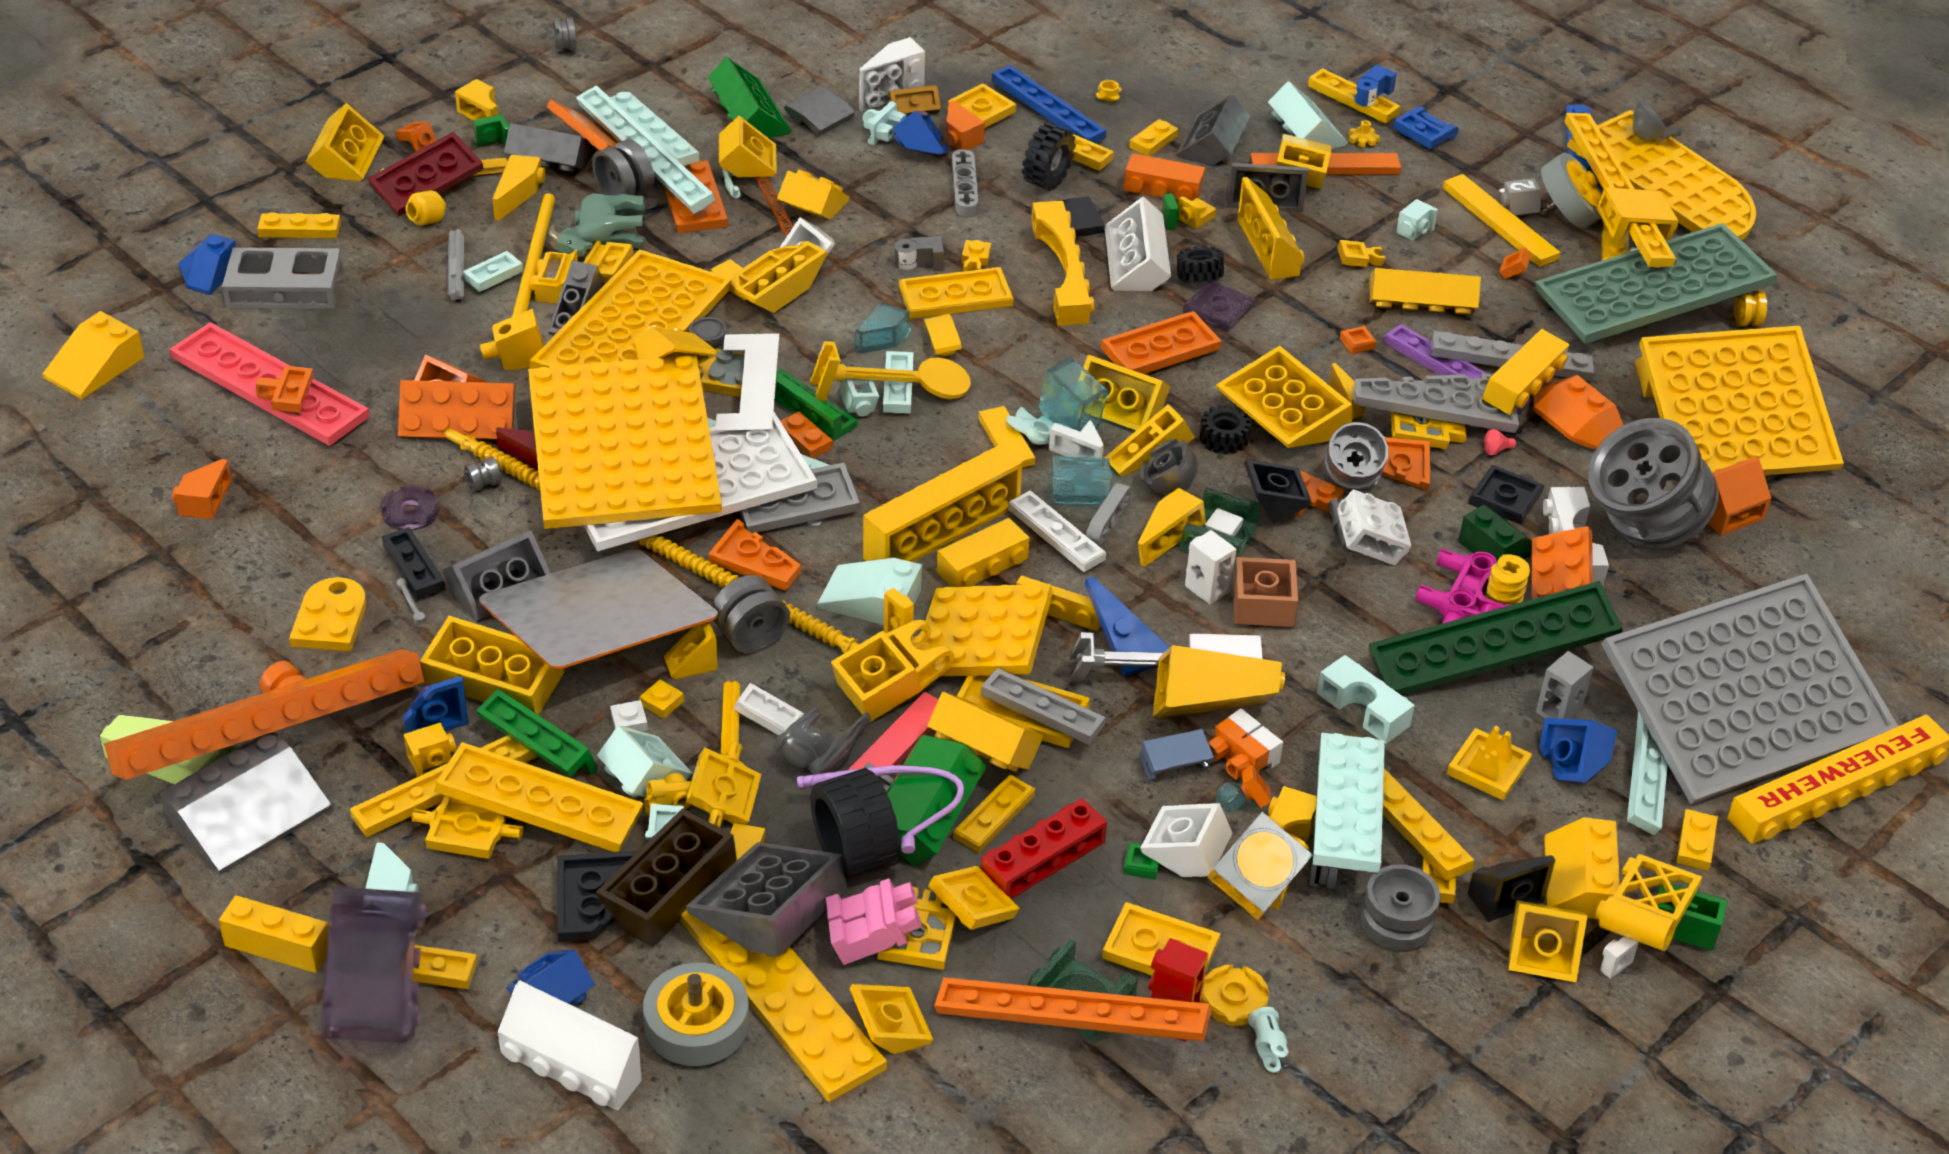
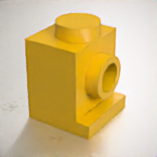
[404,723,457,777]

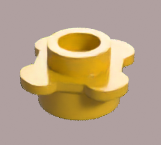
[1096,80,1122,102]

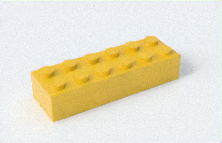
[863,444,1023,562]

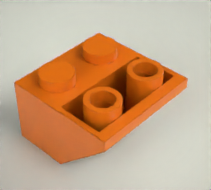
[1707,456,1771,536]

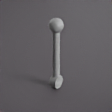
[396,578,426,625]

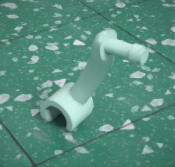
[722,168,741,198]

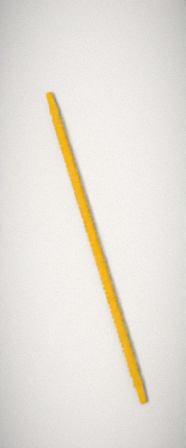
[444,429,859,653]

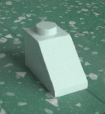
[364,842,418,917]

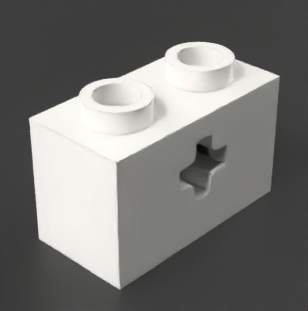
[1185,530,1236,605]

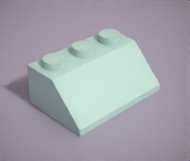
[1268,81,1348,149]

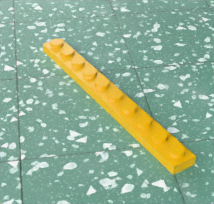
[1564,113,1676,268]

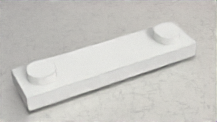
[1008,491,1106,572]

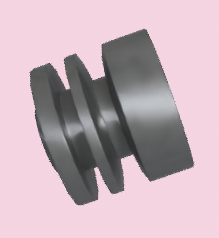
[1323,422,1388,495]

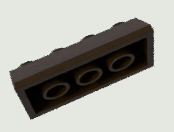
[596,808,737,947]

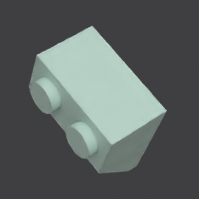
[597,725,693,798]

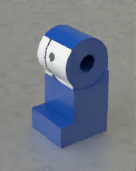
[1354,64,1397,106]

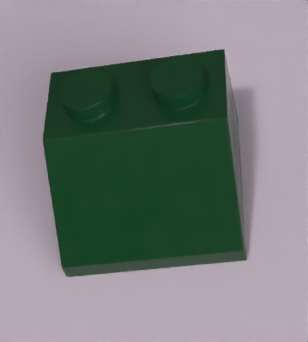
[1458,505,1532,562]

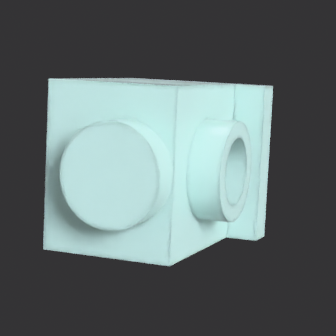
[1396,199,1438,241]
[837,379,879,416]

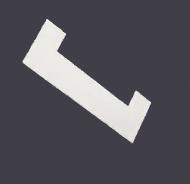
[715,334,779,431]

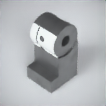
[894,236,944,271]

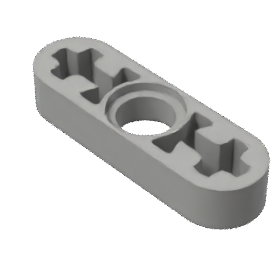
[1086,482,1132,546]

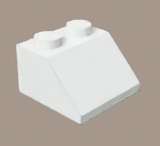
[1140,803,1232,877]

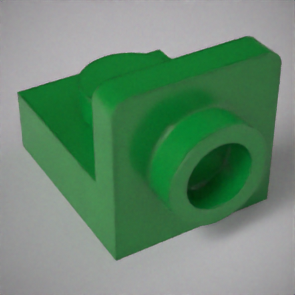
[473,114,510,146]

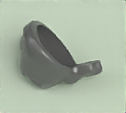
[1632,100,1682,141]

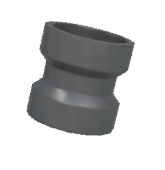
[463,456,502,492]

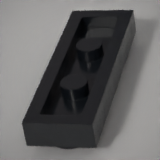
[382,527,446,599]

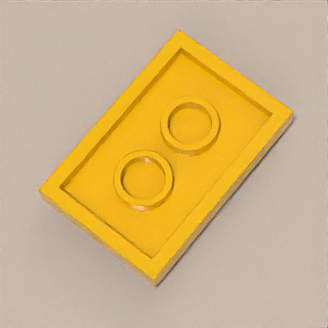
[1102,902,1220,975]

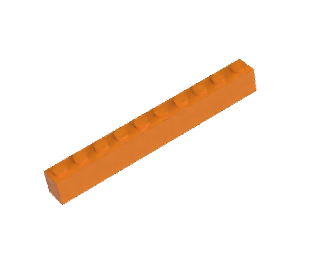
[104,649,425,780]

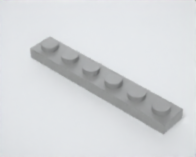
[1431,331,1594,381]

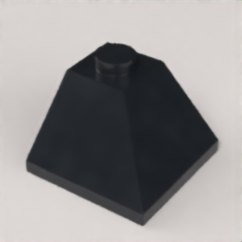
[1467,855,1556,922]

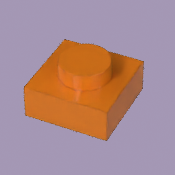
[1499,247,1531,280]
[1240,765,1271,808]

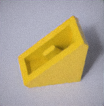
[664,622,718,679]

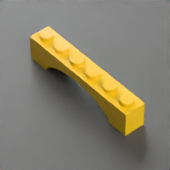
[1031,201,1094,326]

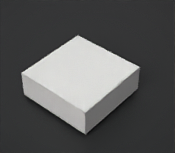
[1204,508,1243,542]

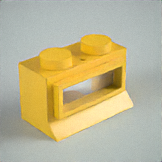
[530,249,578,304]

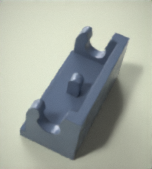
[1139,729,1214,780]

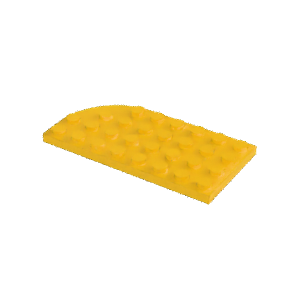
[1567,110,1756,240]

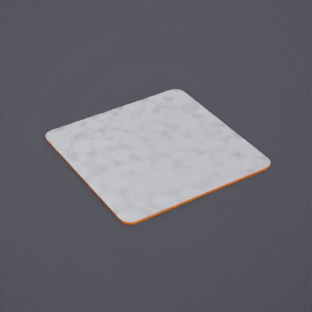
[479,549,718,669]

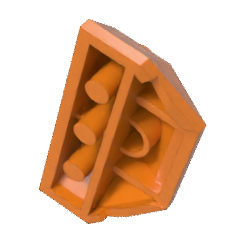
[1533,375,1623,449]

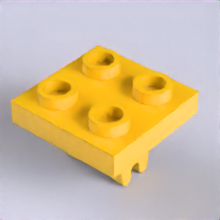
[1447,726,1532,801]

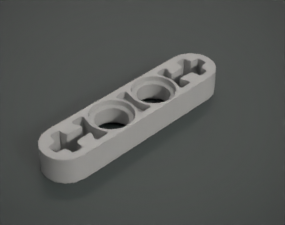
[952,149,978,217]

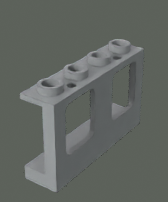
[222,247,343,309]

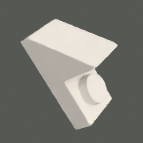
[1049,420,1104,468]

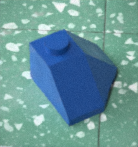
[892,110,949,155]
[178,234,236,295]
[403,676,469,734]
[1539,718,1617,783]
[507,949,595,1006]

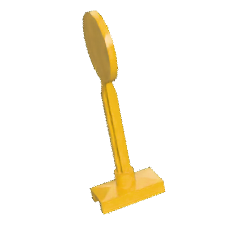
[810,341,971,402]

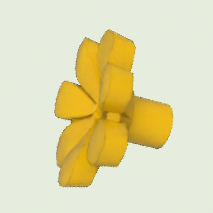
[1348,120,1380,148]

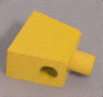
[480,309,544,371]

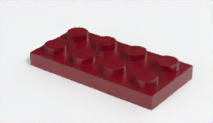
[368,131,484,217]

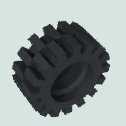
[1177,246,1224,284]
[1199,405,1251,454]

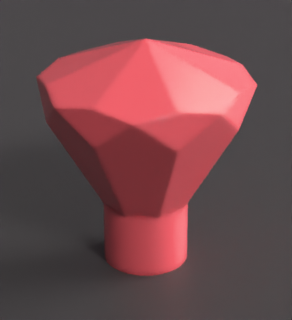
[1484,429,1516,456]

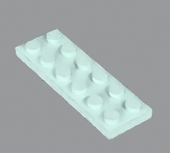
[1313,733,1385,873]

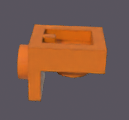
[395,121,437,152]

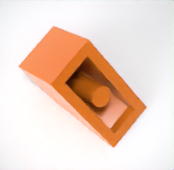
[945,100,985,150]
[173,459,232,520]

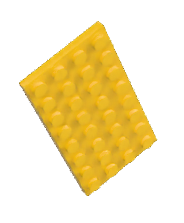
[530,249,732,369]

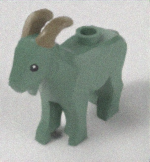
[549,193,645,257]

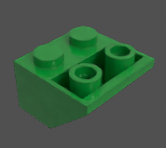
[1656,883,1727,951]

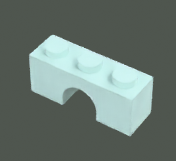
[1317,655,1415,744]

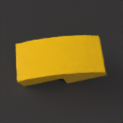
[924,313,962,356]

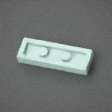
[883,351,913,413]

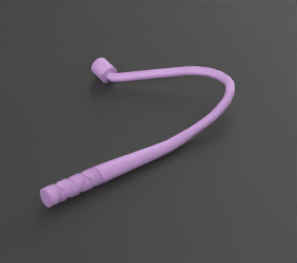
[797,765,964,853]

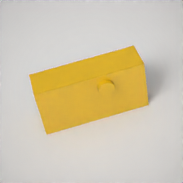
[420,616,564,715]

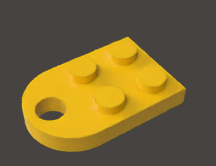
[289,577,366,652]

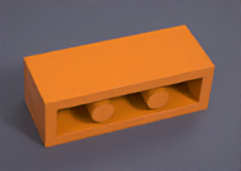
[1123,153,1205,201]

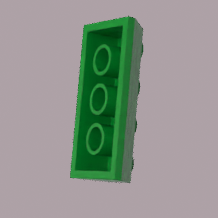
[708,56,792,138]
[887,735,987,867]

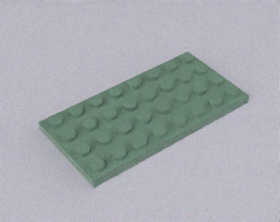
[1535,223,1777,344]

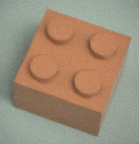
[1233,557,1298,627]

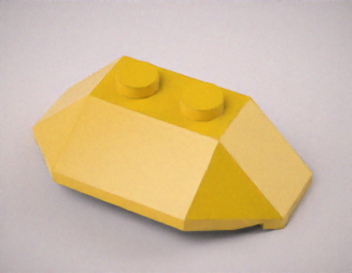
[734,241,827,313]

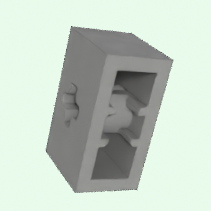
[1536,651,1593,719]

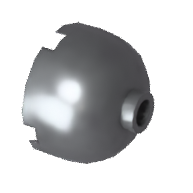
[1139,439,1198,495]

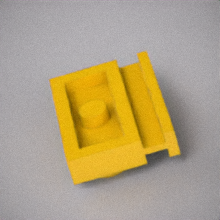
[583,241,634,283]

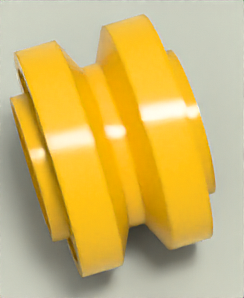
[1733,289,1767,326]

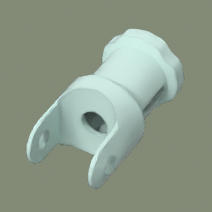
[1248,1006,1288,1073]

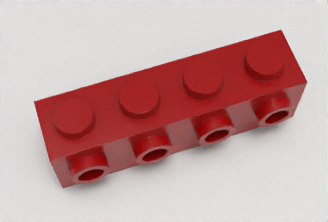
[981,798,1107,899]

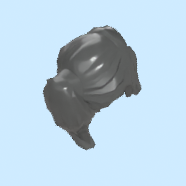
[776,706,871,775]

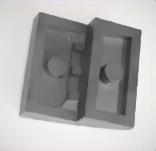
[784,87,855,137]

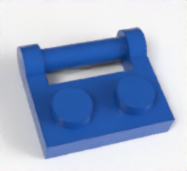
[1393,106,1459,149]

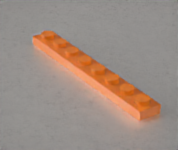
[934,977,1211,1041]

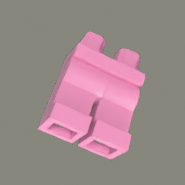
[826,879,922,965]

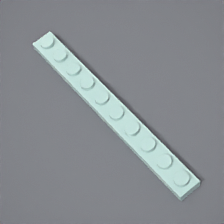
[576,85,715,213]

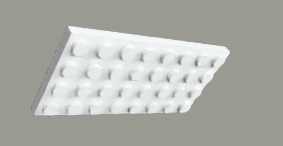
[583,411,817,552]

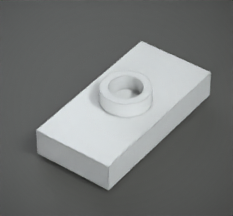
[734,683,804,735]

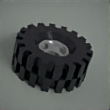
[1022,123,1076,191]

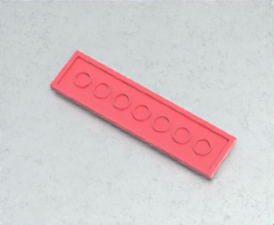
[169,322,370,446]

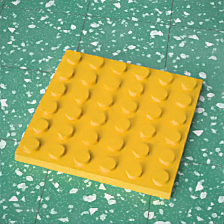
[1639,326,1844,482]

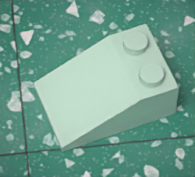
[817,558,922,625]

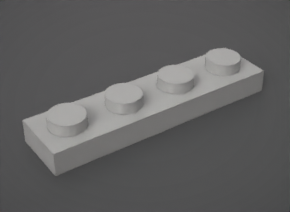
[981,668,1106,745]

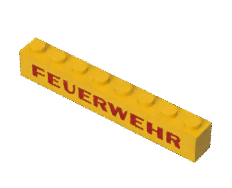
[1727,714,1949,844]

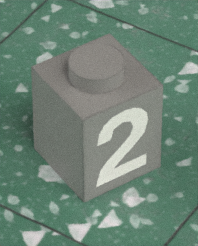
[1501,178,1541,215]

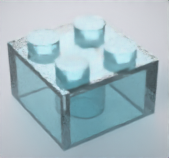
[1038,357,1108,432]

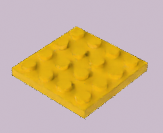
[919,584,1053,676]

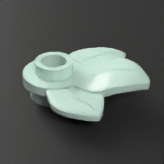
[1006,407,1056,445]

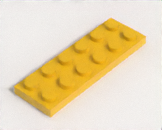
[435,742,643,852]

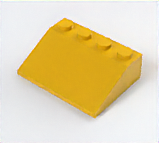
[1216,346,1352,448]

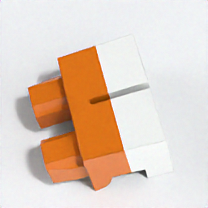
[1208,708,1283,780]

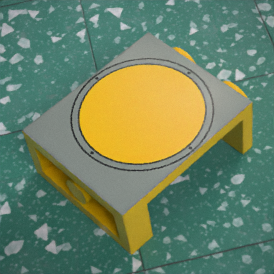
[1207,812,1313,920]

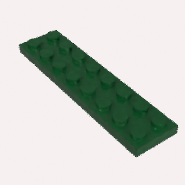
[1369,581,1623,695]

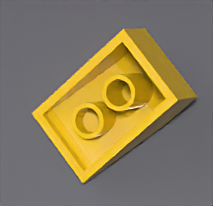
[42,311,145,400]

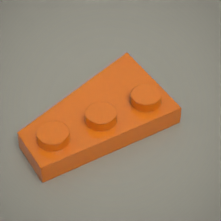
[1352,437,1430,491]
[708,519,801,591]

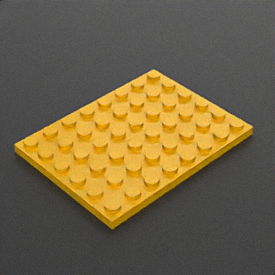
[528,355,722,529]

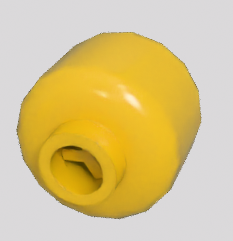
[406,190,446,226]

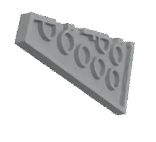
[1352,374,1519,433]

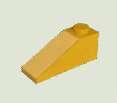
[493,155,545,220]
[1104,404,1195,477]
[1138,488,1206,567]

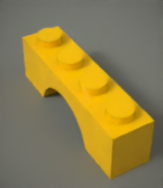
[1268,786,1317,910]

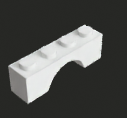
[1543,487,1609,587]

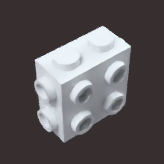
[1337,489,1411,565]

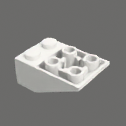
[859,37,925,112]

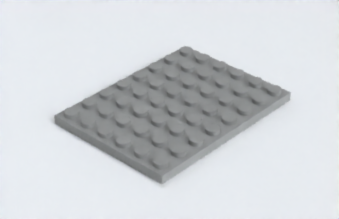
[1601,573,1898,805]

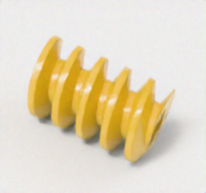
[1485,554,1530,605]

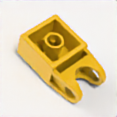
[831,620,954,723]

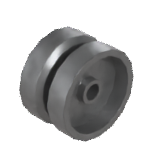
[592,139,655,196]
[712,575,790,654]
[1361,865,1441,951]

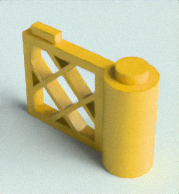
[1595,854,1702,951]

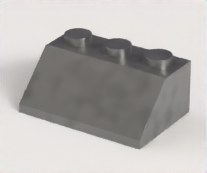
[1176,94,1251,166]
[504,123,596,173]
[1227,163,1308,212]
[442,530,551,621]

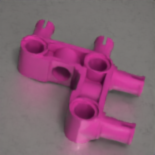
[1415,548,1510,624]

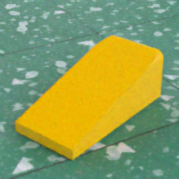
[1329,363,1365,419]

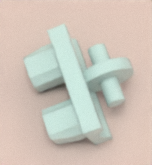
[863,101,906,145]

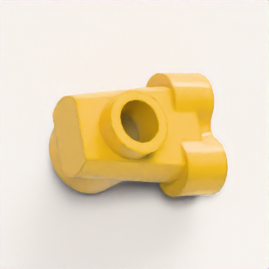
[644,773,691,815]

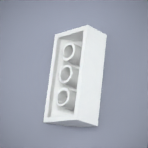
[1105,197,1171,291]
[498,981,642,1111]

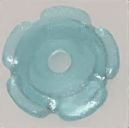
[1216,782,1246,812]

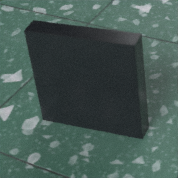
[1058,196,1105,237]
[1468,465,1544,524]

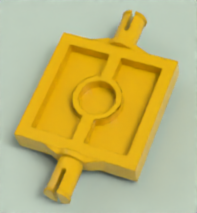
[686,742,762,828]
[412,795,523,859]

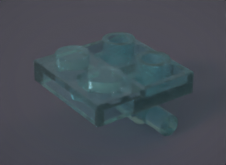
[1052,456,1112,504]

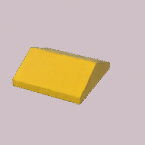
[849,984,933,1054]

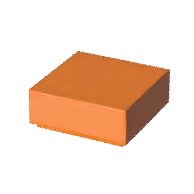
[1340,326,1377,354]

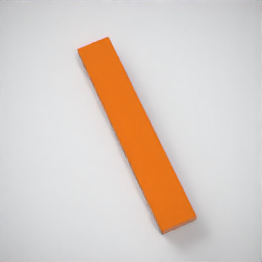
[1250,153,1401,175]

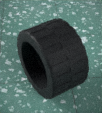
[810,768,900,878]

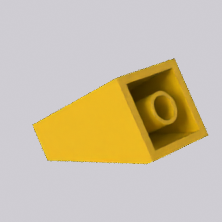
[1152,645,1285,719]

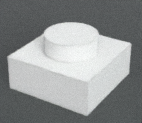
[610,700,648,732]
[1600,937,1639,979]

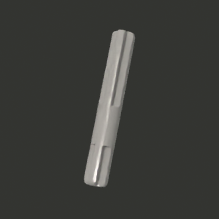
[448,229,464,301]

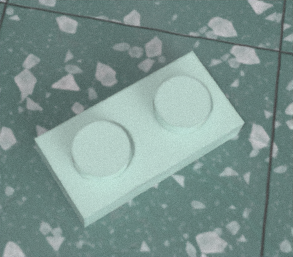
[463,251,523,292]

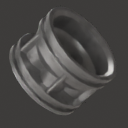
[1588,418,1719,550]

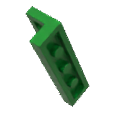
[774,369,858,441]
[476,688,597,778]

